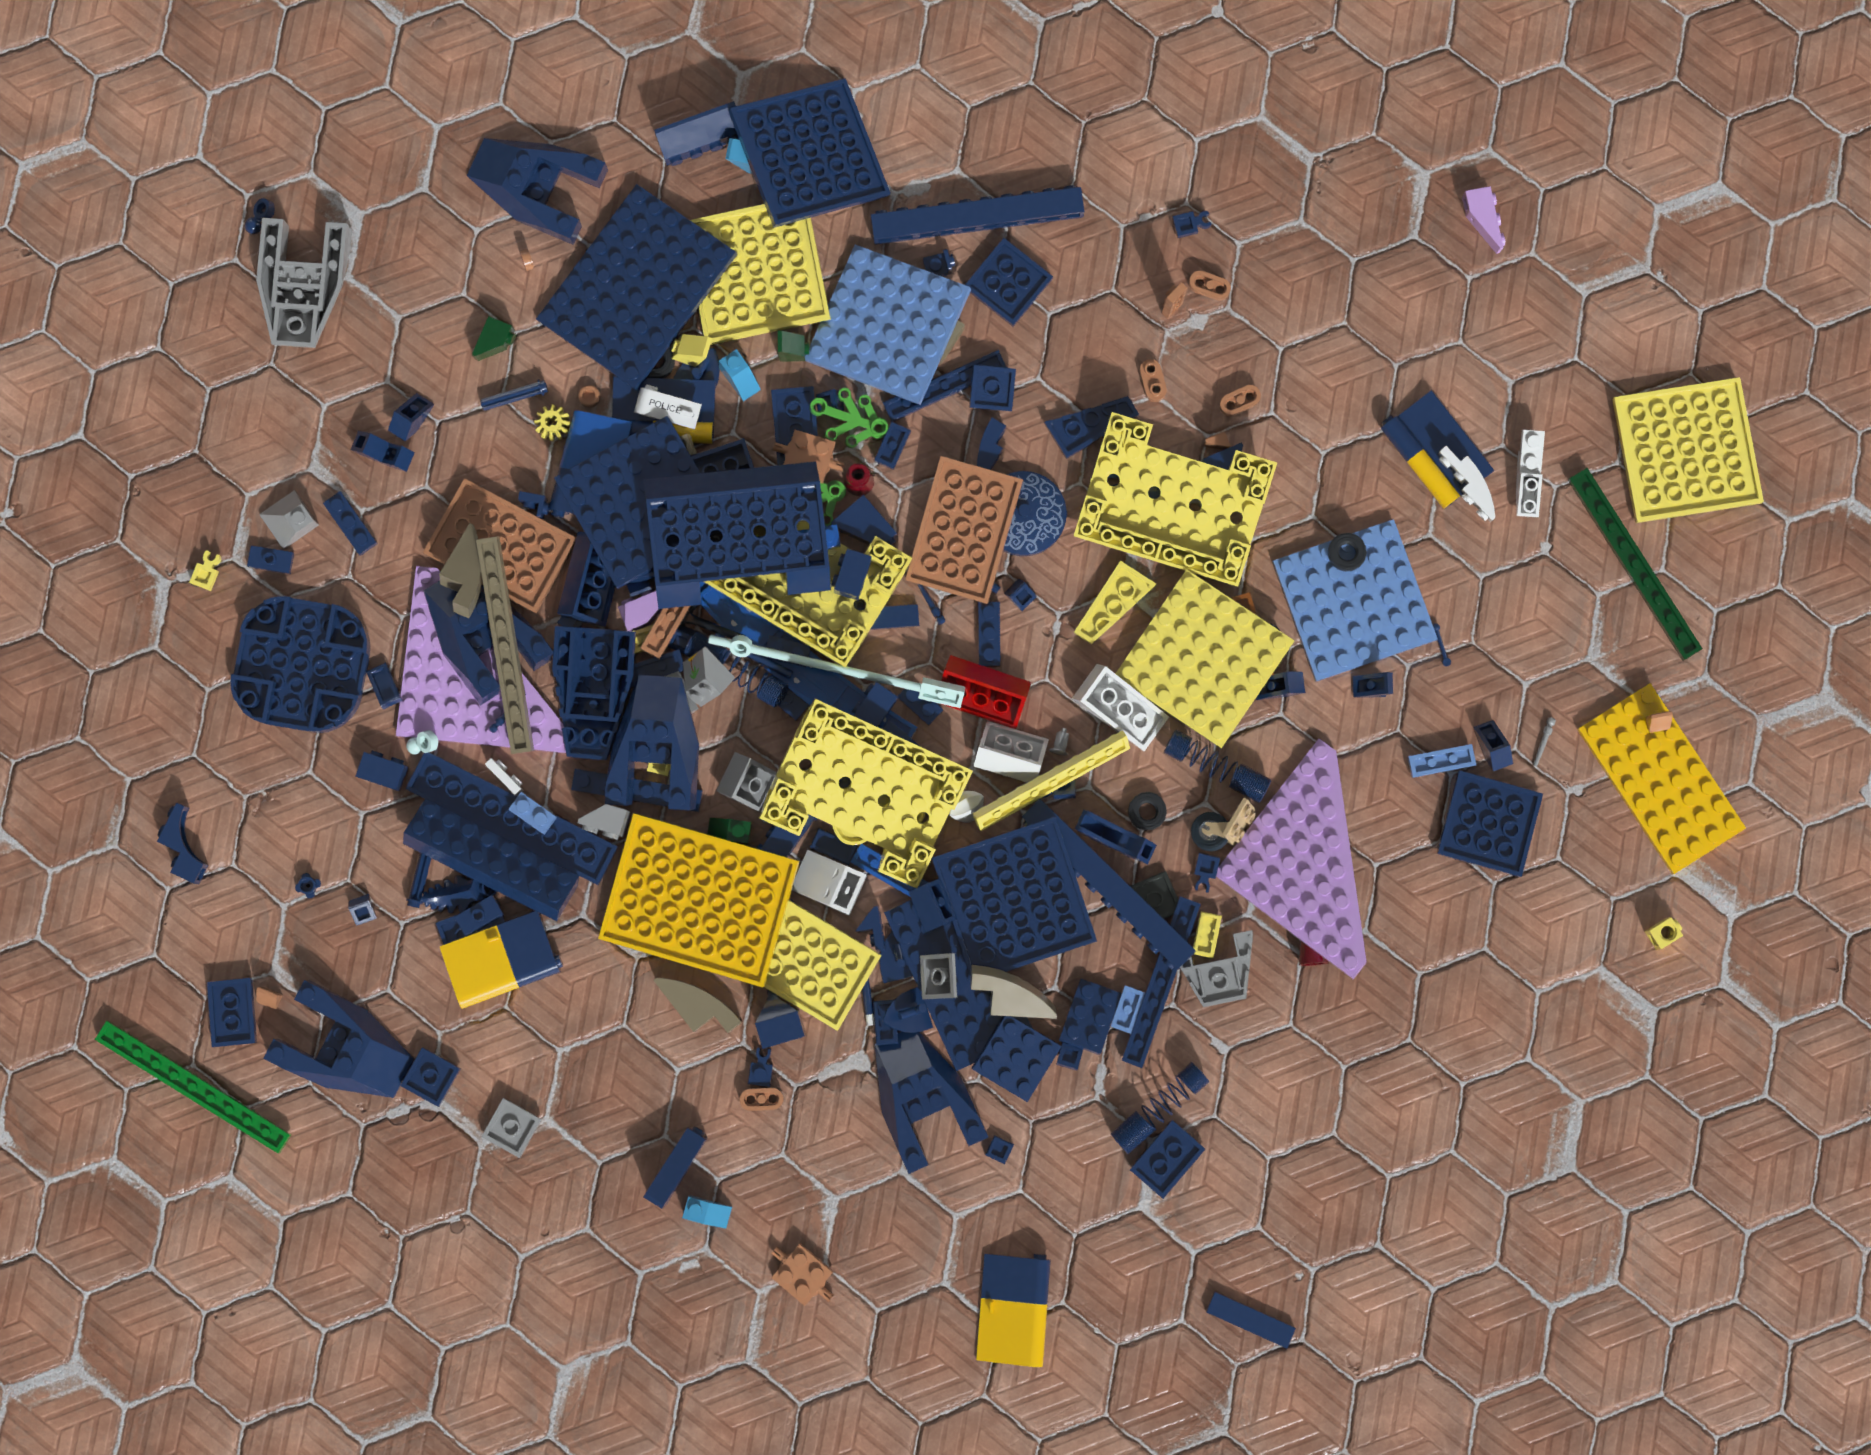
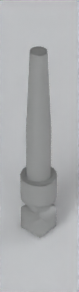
[1533,717,1556,767]

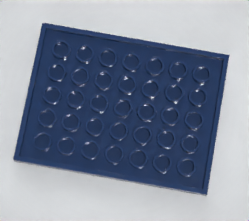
[536,184,737,391]

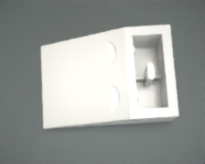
[792,850,867,915]

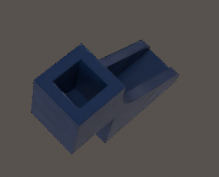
[1075,810,1157,865]

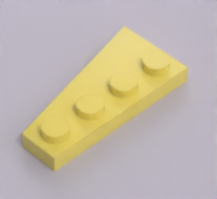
[1074,561,1156,645]

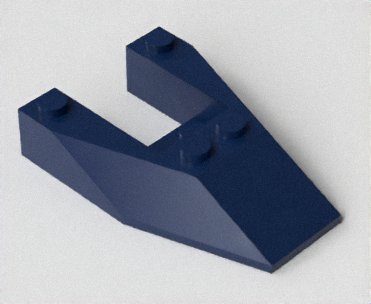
[467,138,608,245]
[423,580,554,706]
[605,675,699,810]
[263,980,415,1098]
[875,1032,988,1174]

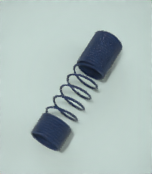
[684,631,789,708]
[1163,729,1271,803]
[1110,1062,1210,1154]

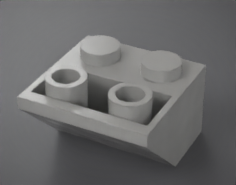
[578,804,632,840]

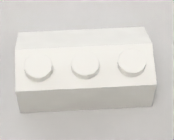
[974,721,1049,783]

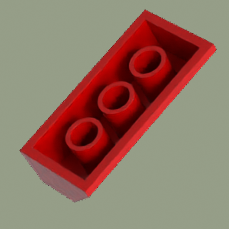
[939,655,1032,729]

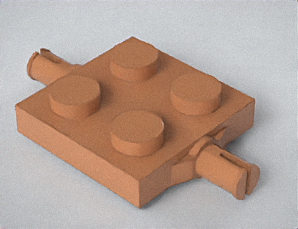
[773,430,845,484]
[771,1243,834,1306]

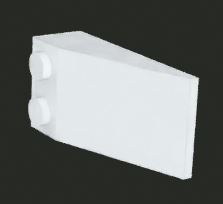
[1072,664,1169,751]

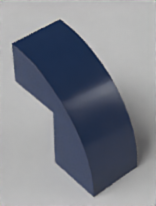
[350,430,415,472]

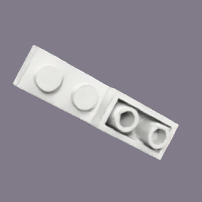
[1516,430,1545,517]
[1439,446,1495,522]

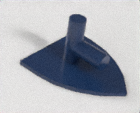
[673,348,720,386]
[880,931,912,983]
[882,987,933,1033]

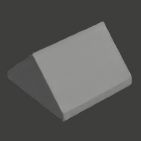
[920,953,957,999]

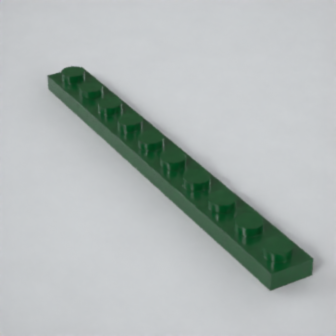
[1568,468,1703,661]

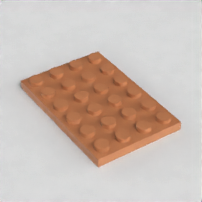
[905,456,1024,604]
[423,478,576,614]

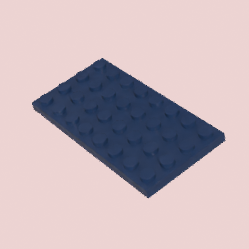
[884,900,1032,1071]

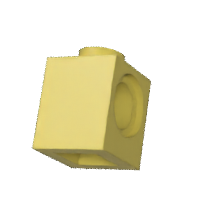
[1644,917,1683,950]

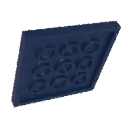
[1436,770,1543,877]

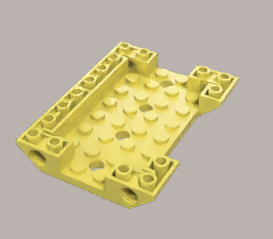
[1074,412,1277,587]
[705,525,912,667]
[759,699,973,888]

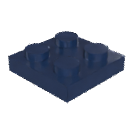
[969,365,1016,411]
[400,1047,461,1107]

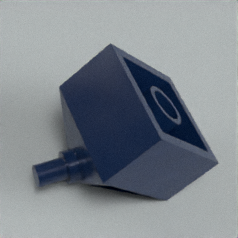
[755,990,807,1049]

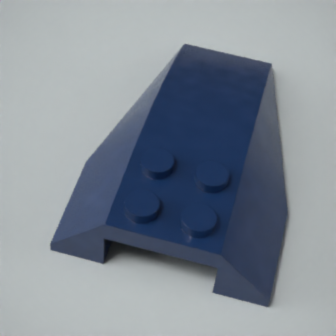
[552,626,636,760]

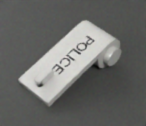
[634,385,702,429]

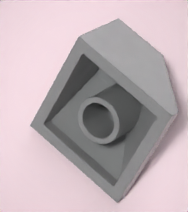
[259,490,319,549]

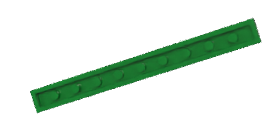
[95,1021,292,1154]

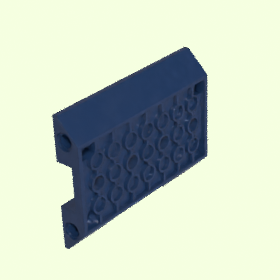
[643,461,831,609]

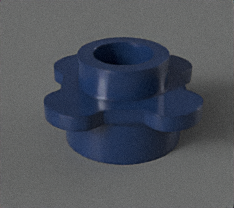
[295,873,321,899]

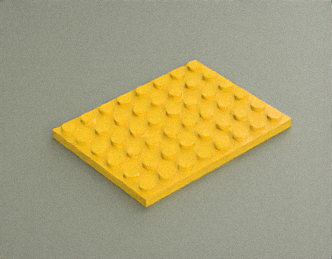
[598,813,800,987]

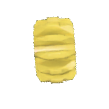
[534,404,571,441]

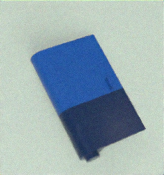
[548,410,633,518]

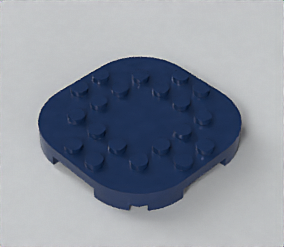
[230,596,370,733]

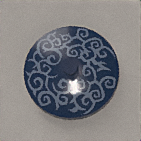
[1003,471,1067,556]

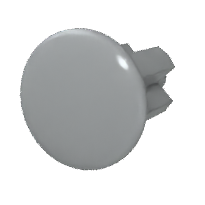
[1049,728,1069,756]

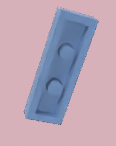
[1407,744,1476,778]

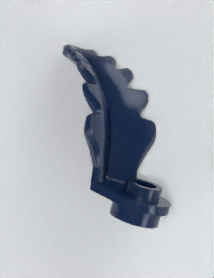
[419,875,496,913]

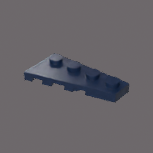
[1044,396,1139,459]

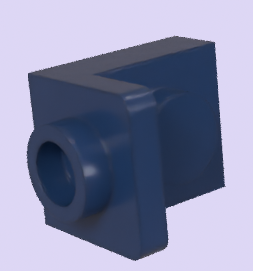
[923,249,955,276]
[518,491,550,520]

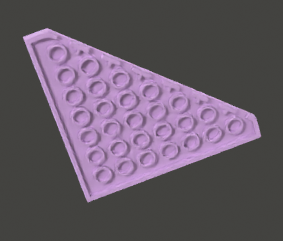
[396,566,566,753]
[1216,739,1367,979]

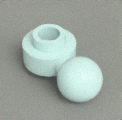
[406,730,438,754]

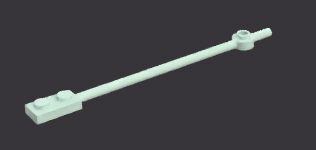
[708,635,965,708]

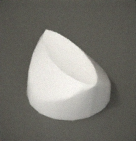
[949,791,984,823]

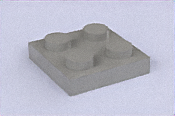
[482,1098,542,1158]

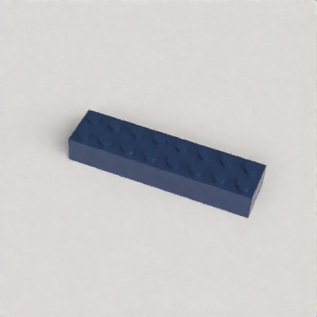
[403,799,579,921]

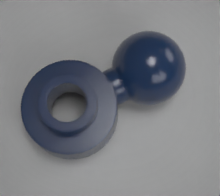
[244,198,275,234]

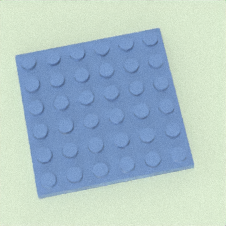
[805,245,971,405]
[1272,519,1438,682]

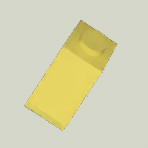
[671,334,712,367]

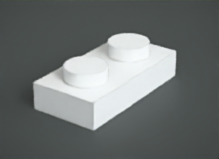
[485,758,524,796]

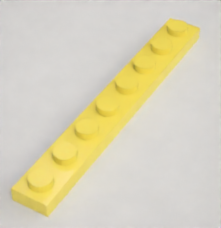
[973,730,1130,831]

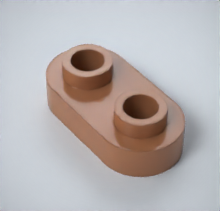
[1189,271,1231,301]
[1140,359,1167,402]
[1219,385,1261,416]
[740,1088,784,1111]

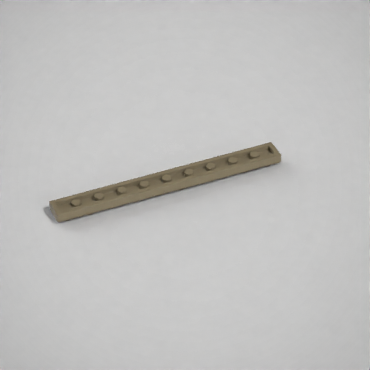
[476,536,534,754]

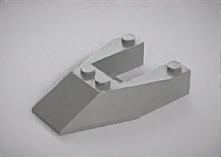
[256,218,352,348]

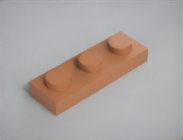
[1162,282,1188,319]
[641,606,690,660]

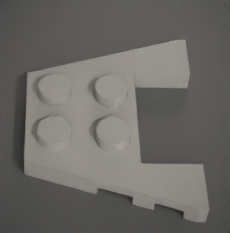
[1180,930,1253,1007]

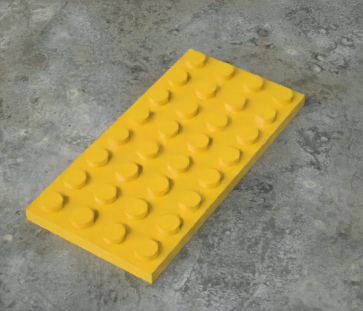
[1577,683,1746,875]

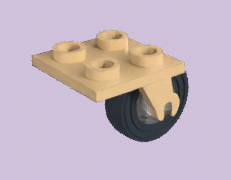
[1191,798,1256,851]

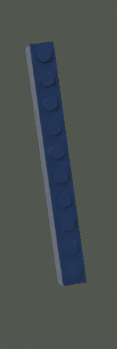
[871,185,1085,245]
[757,682,899,857]
[1022,798,1196,970]

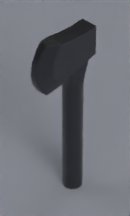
[680,605,745,639]

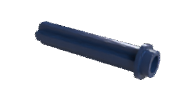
[480,379,548,411]
[406,853,431,908]

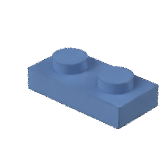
[508,792,557,835]
[1110,986,1145,1034]

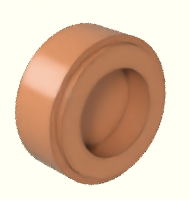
[519,249,534,271]
[578,385,600,408]

